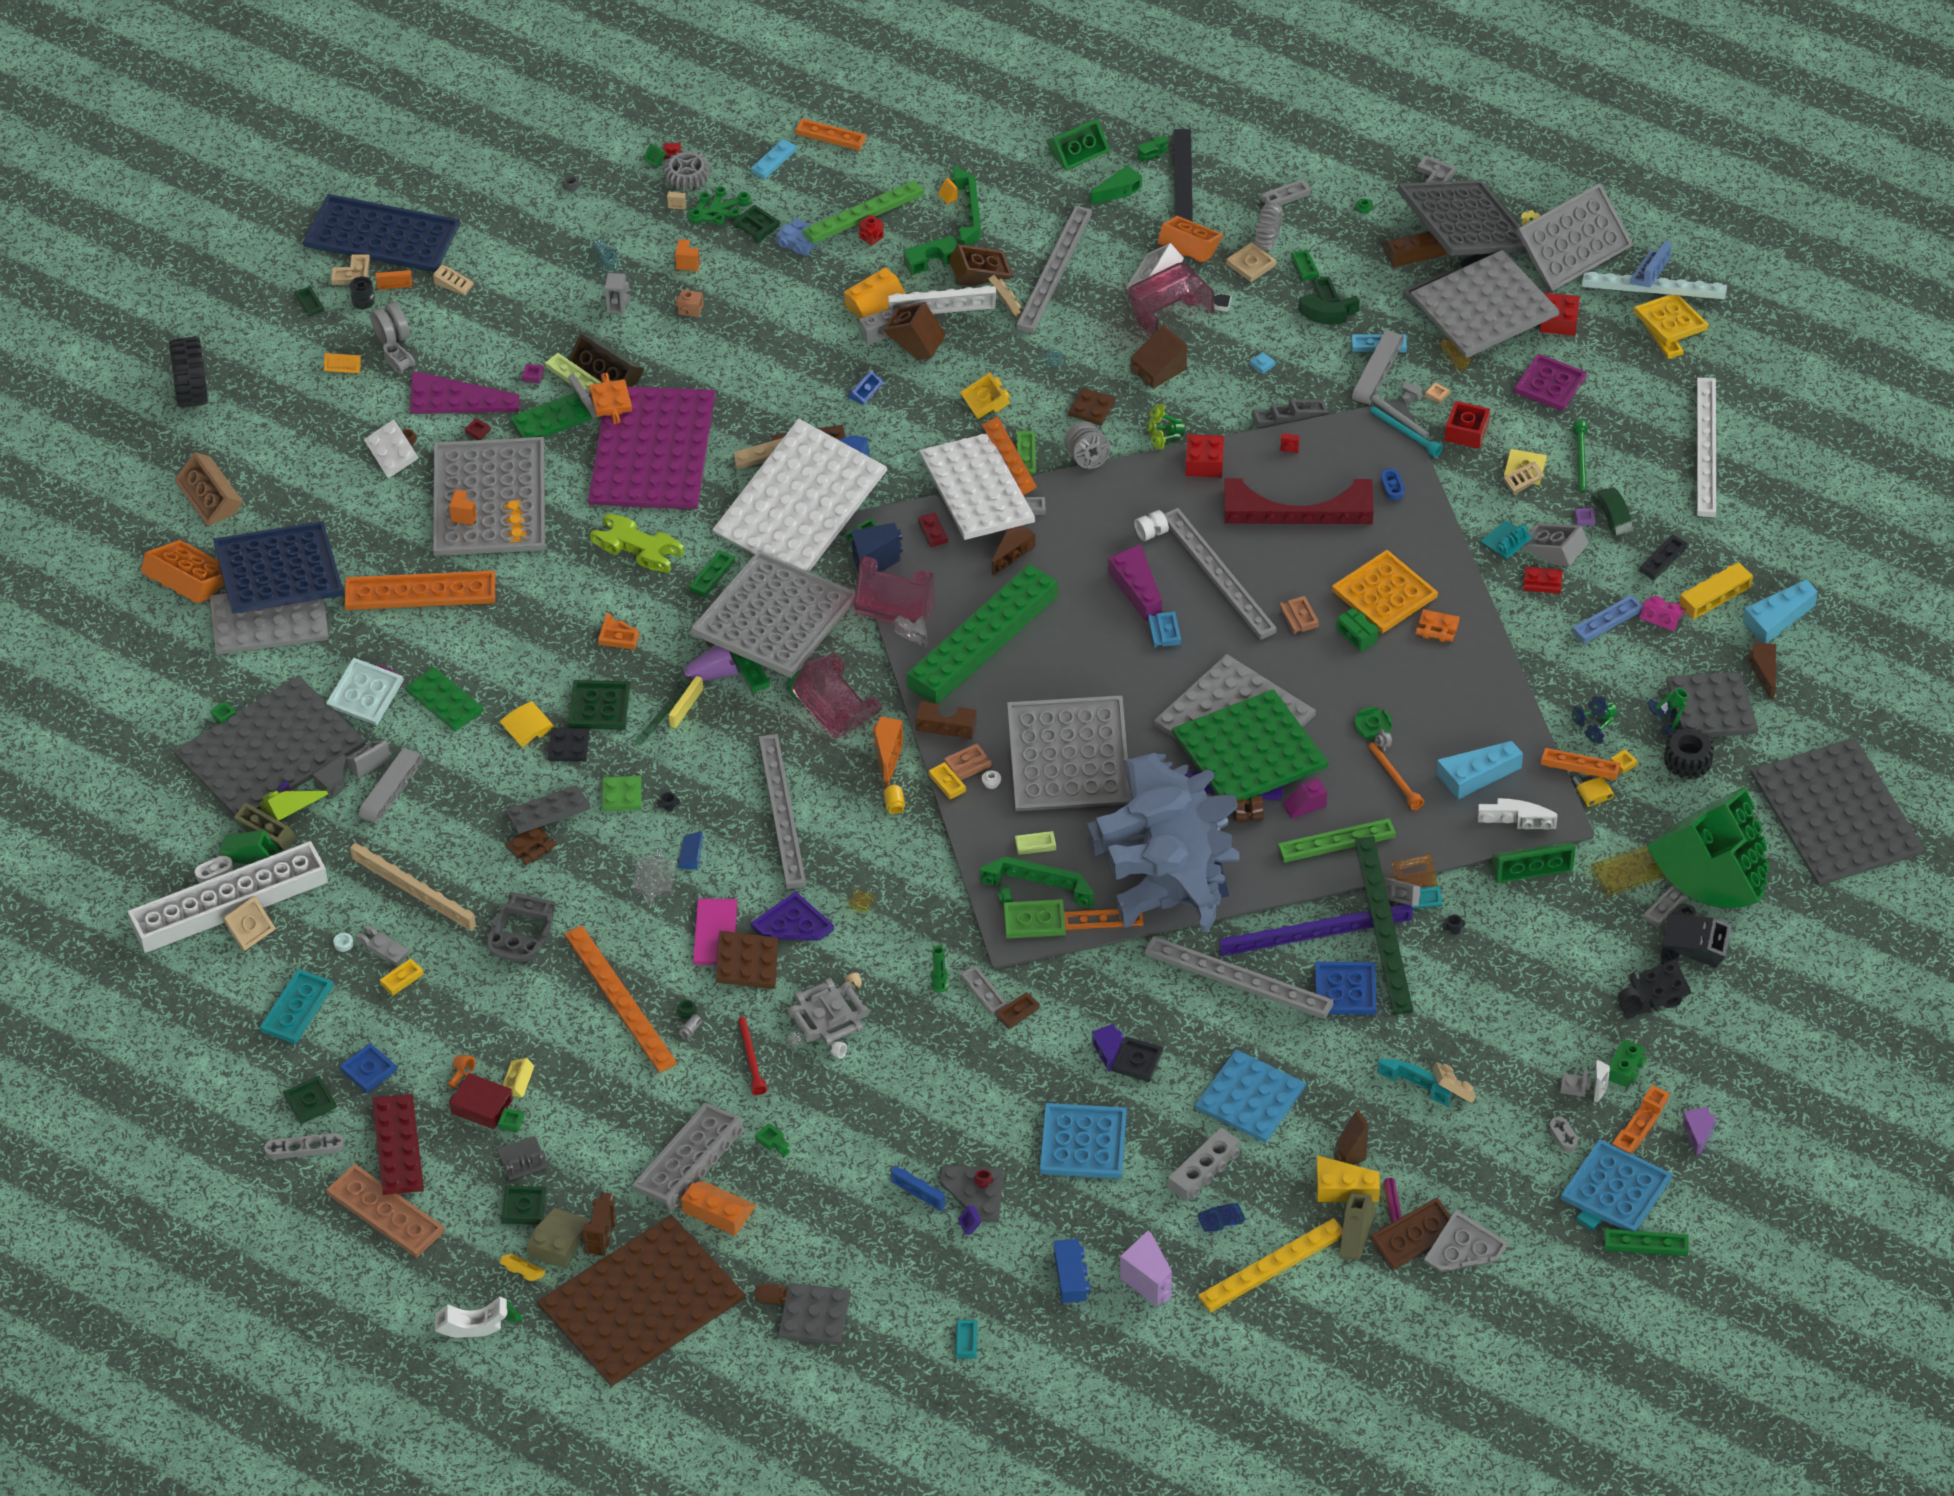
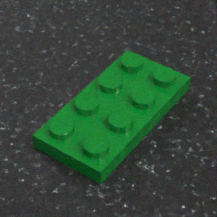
[510,392,592,438]
[405,667,484,732]

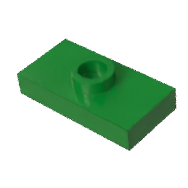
[1291,249,1319,281]

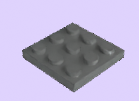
[779,1283,851,1346]

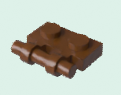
[506,827,557,866]

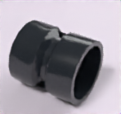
[349,276,375,309]

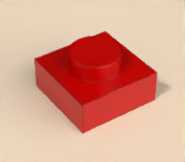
[663,143,681,159]
[1280,433,1300,453]

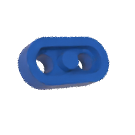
[1381,469,1405,501]

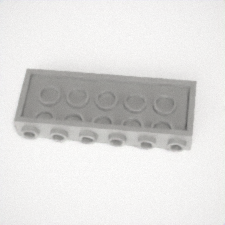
[632,1102,744,1212]

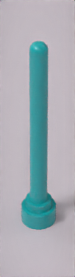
[1370,407,1443,458]

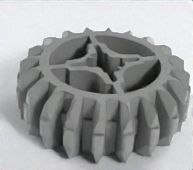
[664,150,711,191]
[1255,203,1283,251]

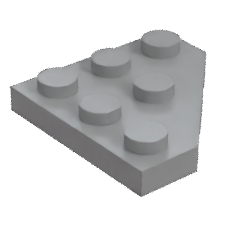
[1423,1210,1509,1273]

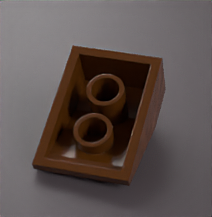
[949,244,1013,286]

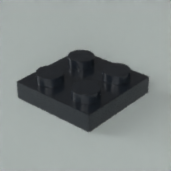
[548,728,590,762]
[1112,1036,1163,1082]

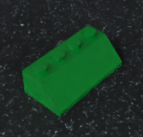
[1491,841,1576,883]

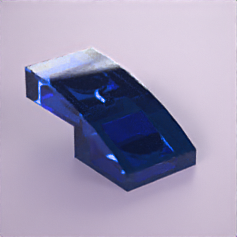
[1197,1203,1246,1232]

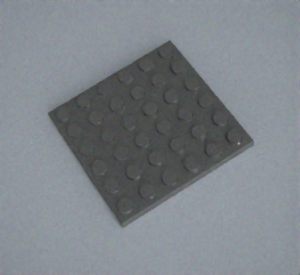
[1396,180,1527,256]

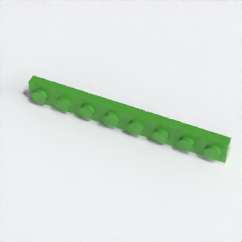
[802,180,924,244]

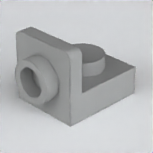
[1561,1070,1591,1097]

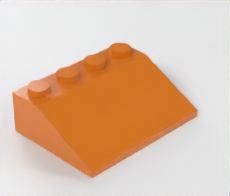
[141,540,224,603]

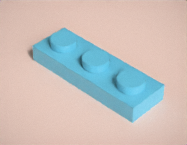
[751,139,797,179]
[1352,334,1407,352]

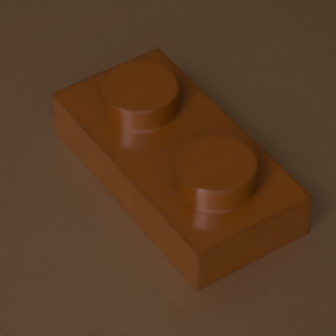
[996,992,1040,1029]

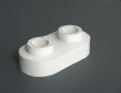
[195,856,233,883]

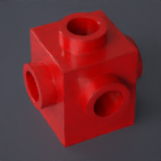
[859,215,884,246]

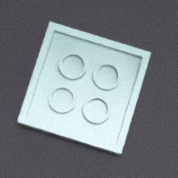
[326,658,404,726]

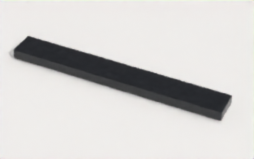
[1174,129,1193,222]

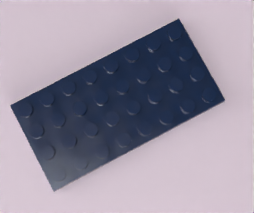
[303,194,460,272]

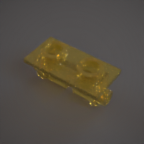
[1440,339,1472,373]

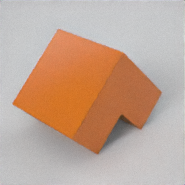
[675,239,700,271]
[449,489,476,525]

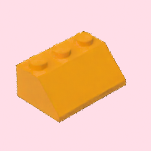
[844,267,906,319]

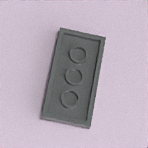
[505,785,591,834]

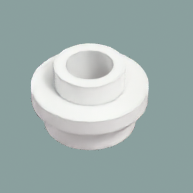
[982,770,1001,789]

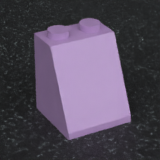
[1120,1231,1172,1307]

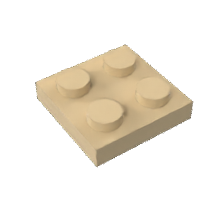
[1226,242,1277,282]
[989,275,1022,319]
[222,896,276,951]

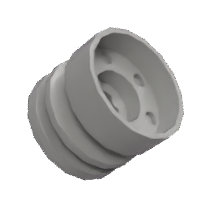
[1064,421,1110,469]

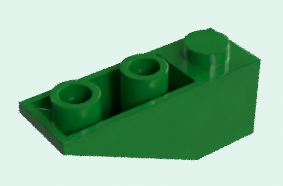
[1090,166,1142,204]

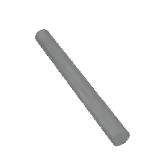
[1371,395,1429,439]

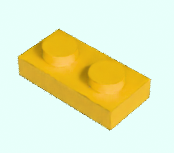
[929,762,966,800]
[380,958,424,996]
[500,1253,546,1281]

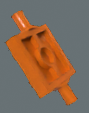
[589,373,632,424]

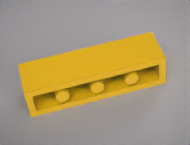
[1679,562,1753,620]

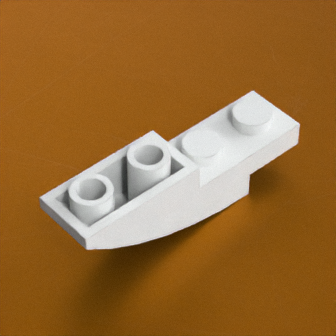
[1477,798,1557,830]

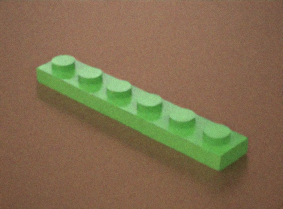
[1278,818,1396,863]

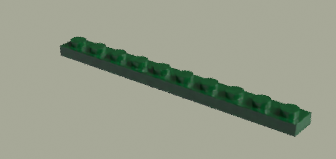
[1354,836,1413,1015]

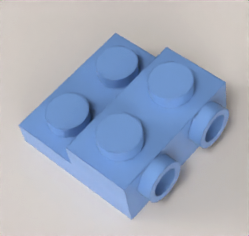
[776,218,819,256]

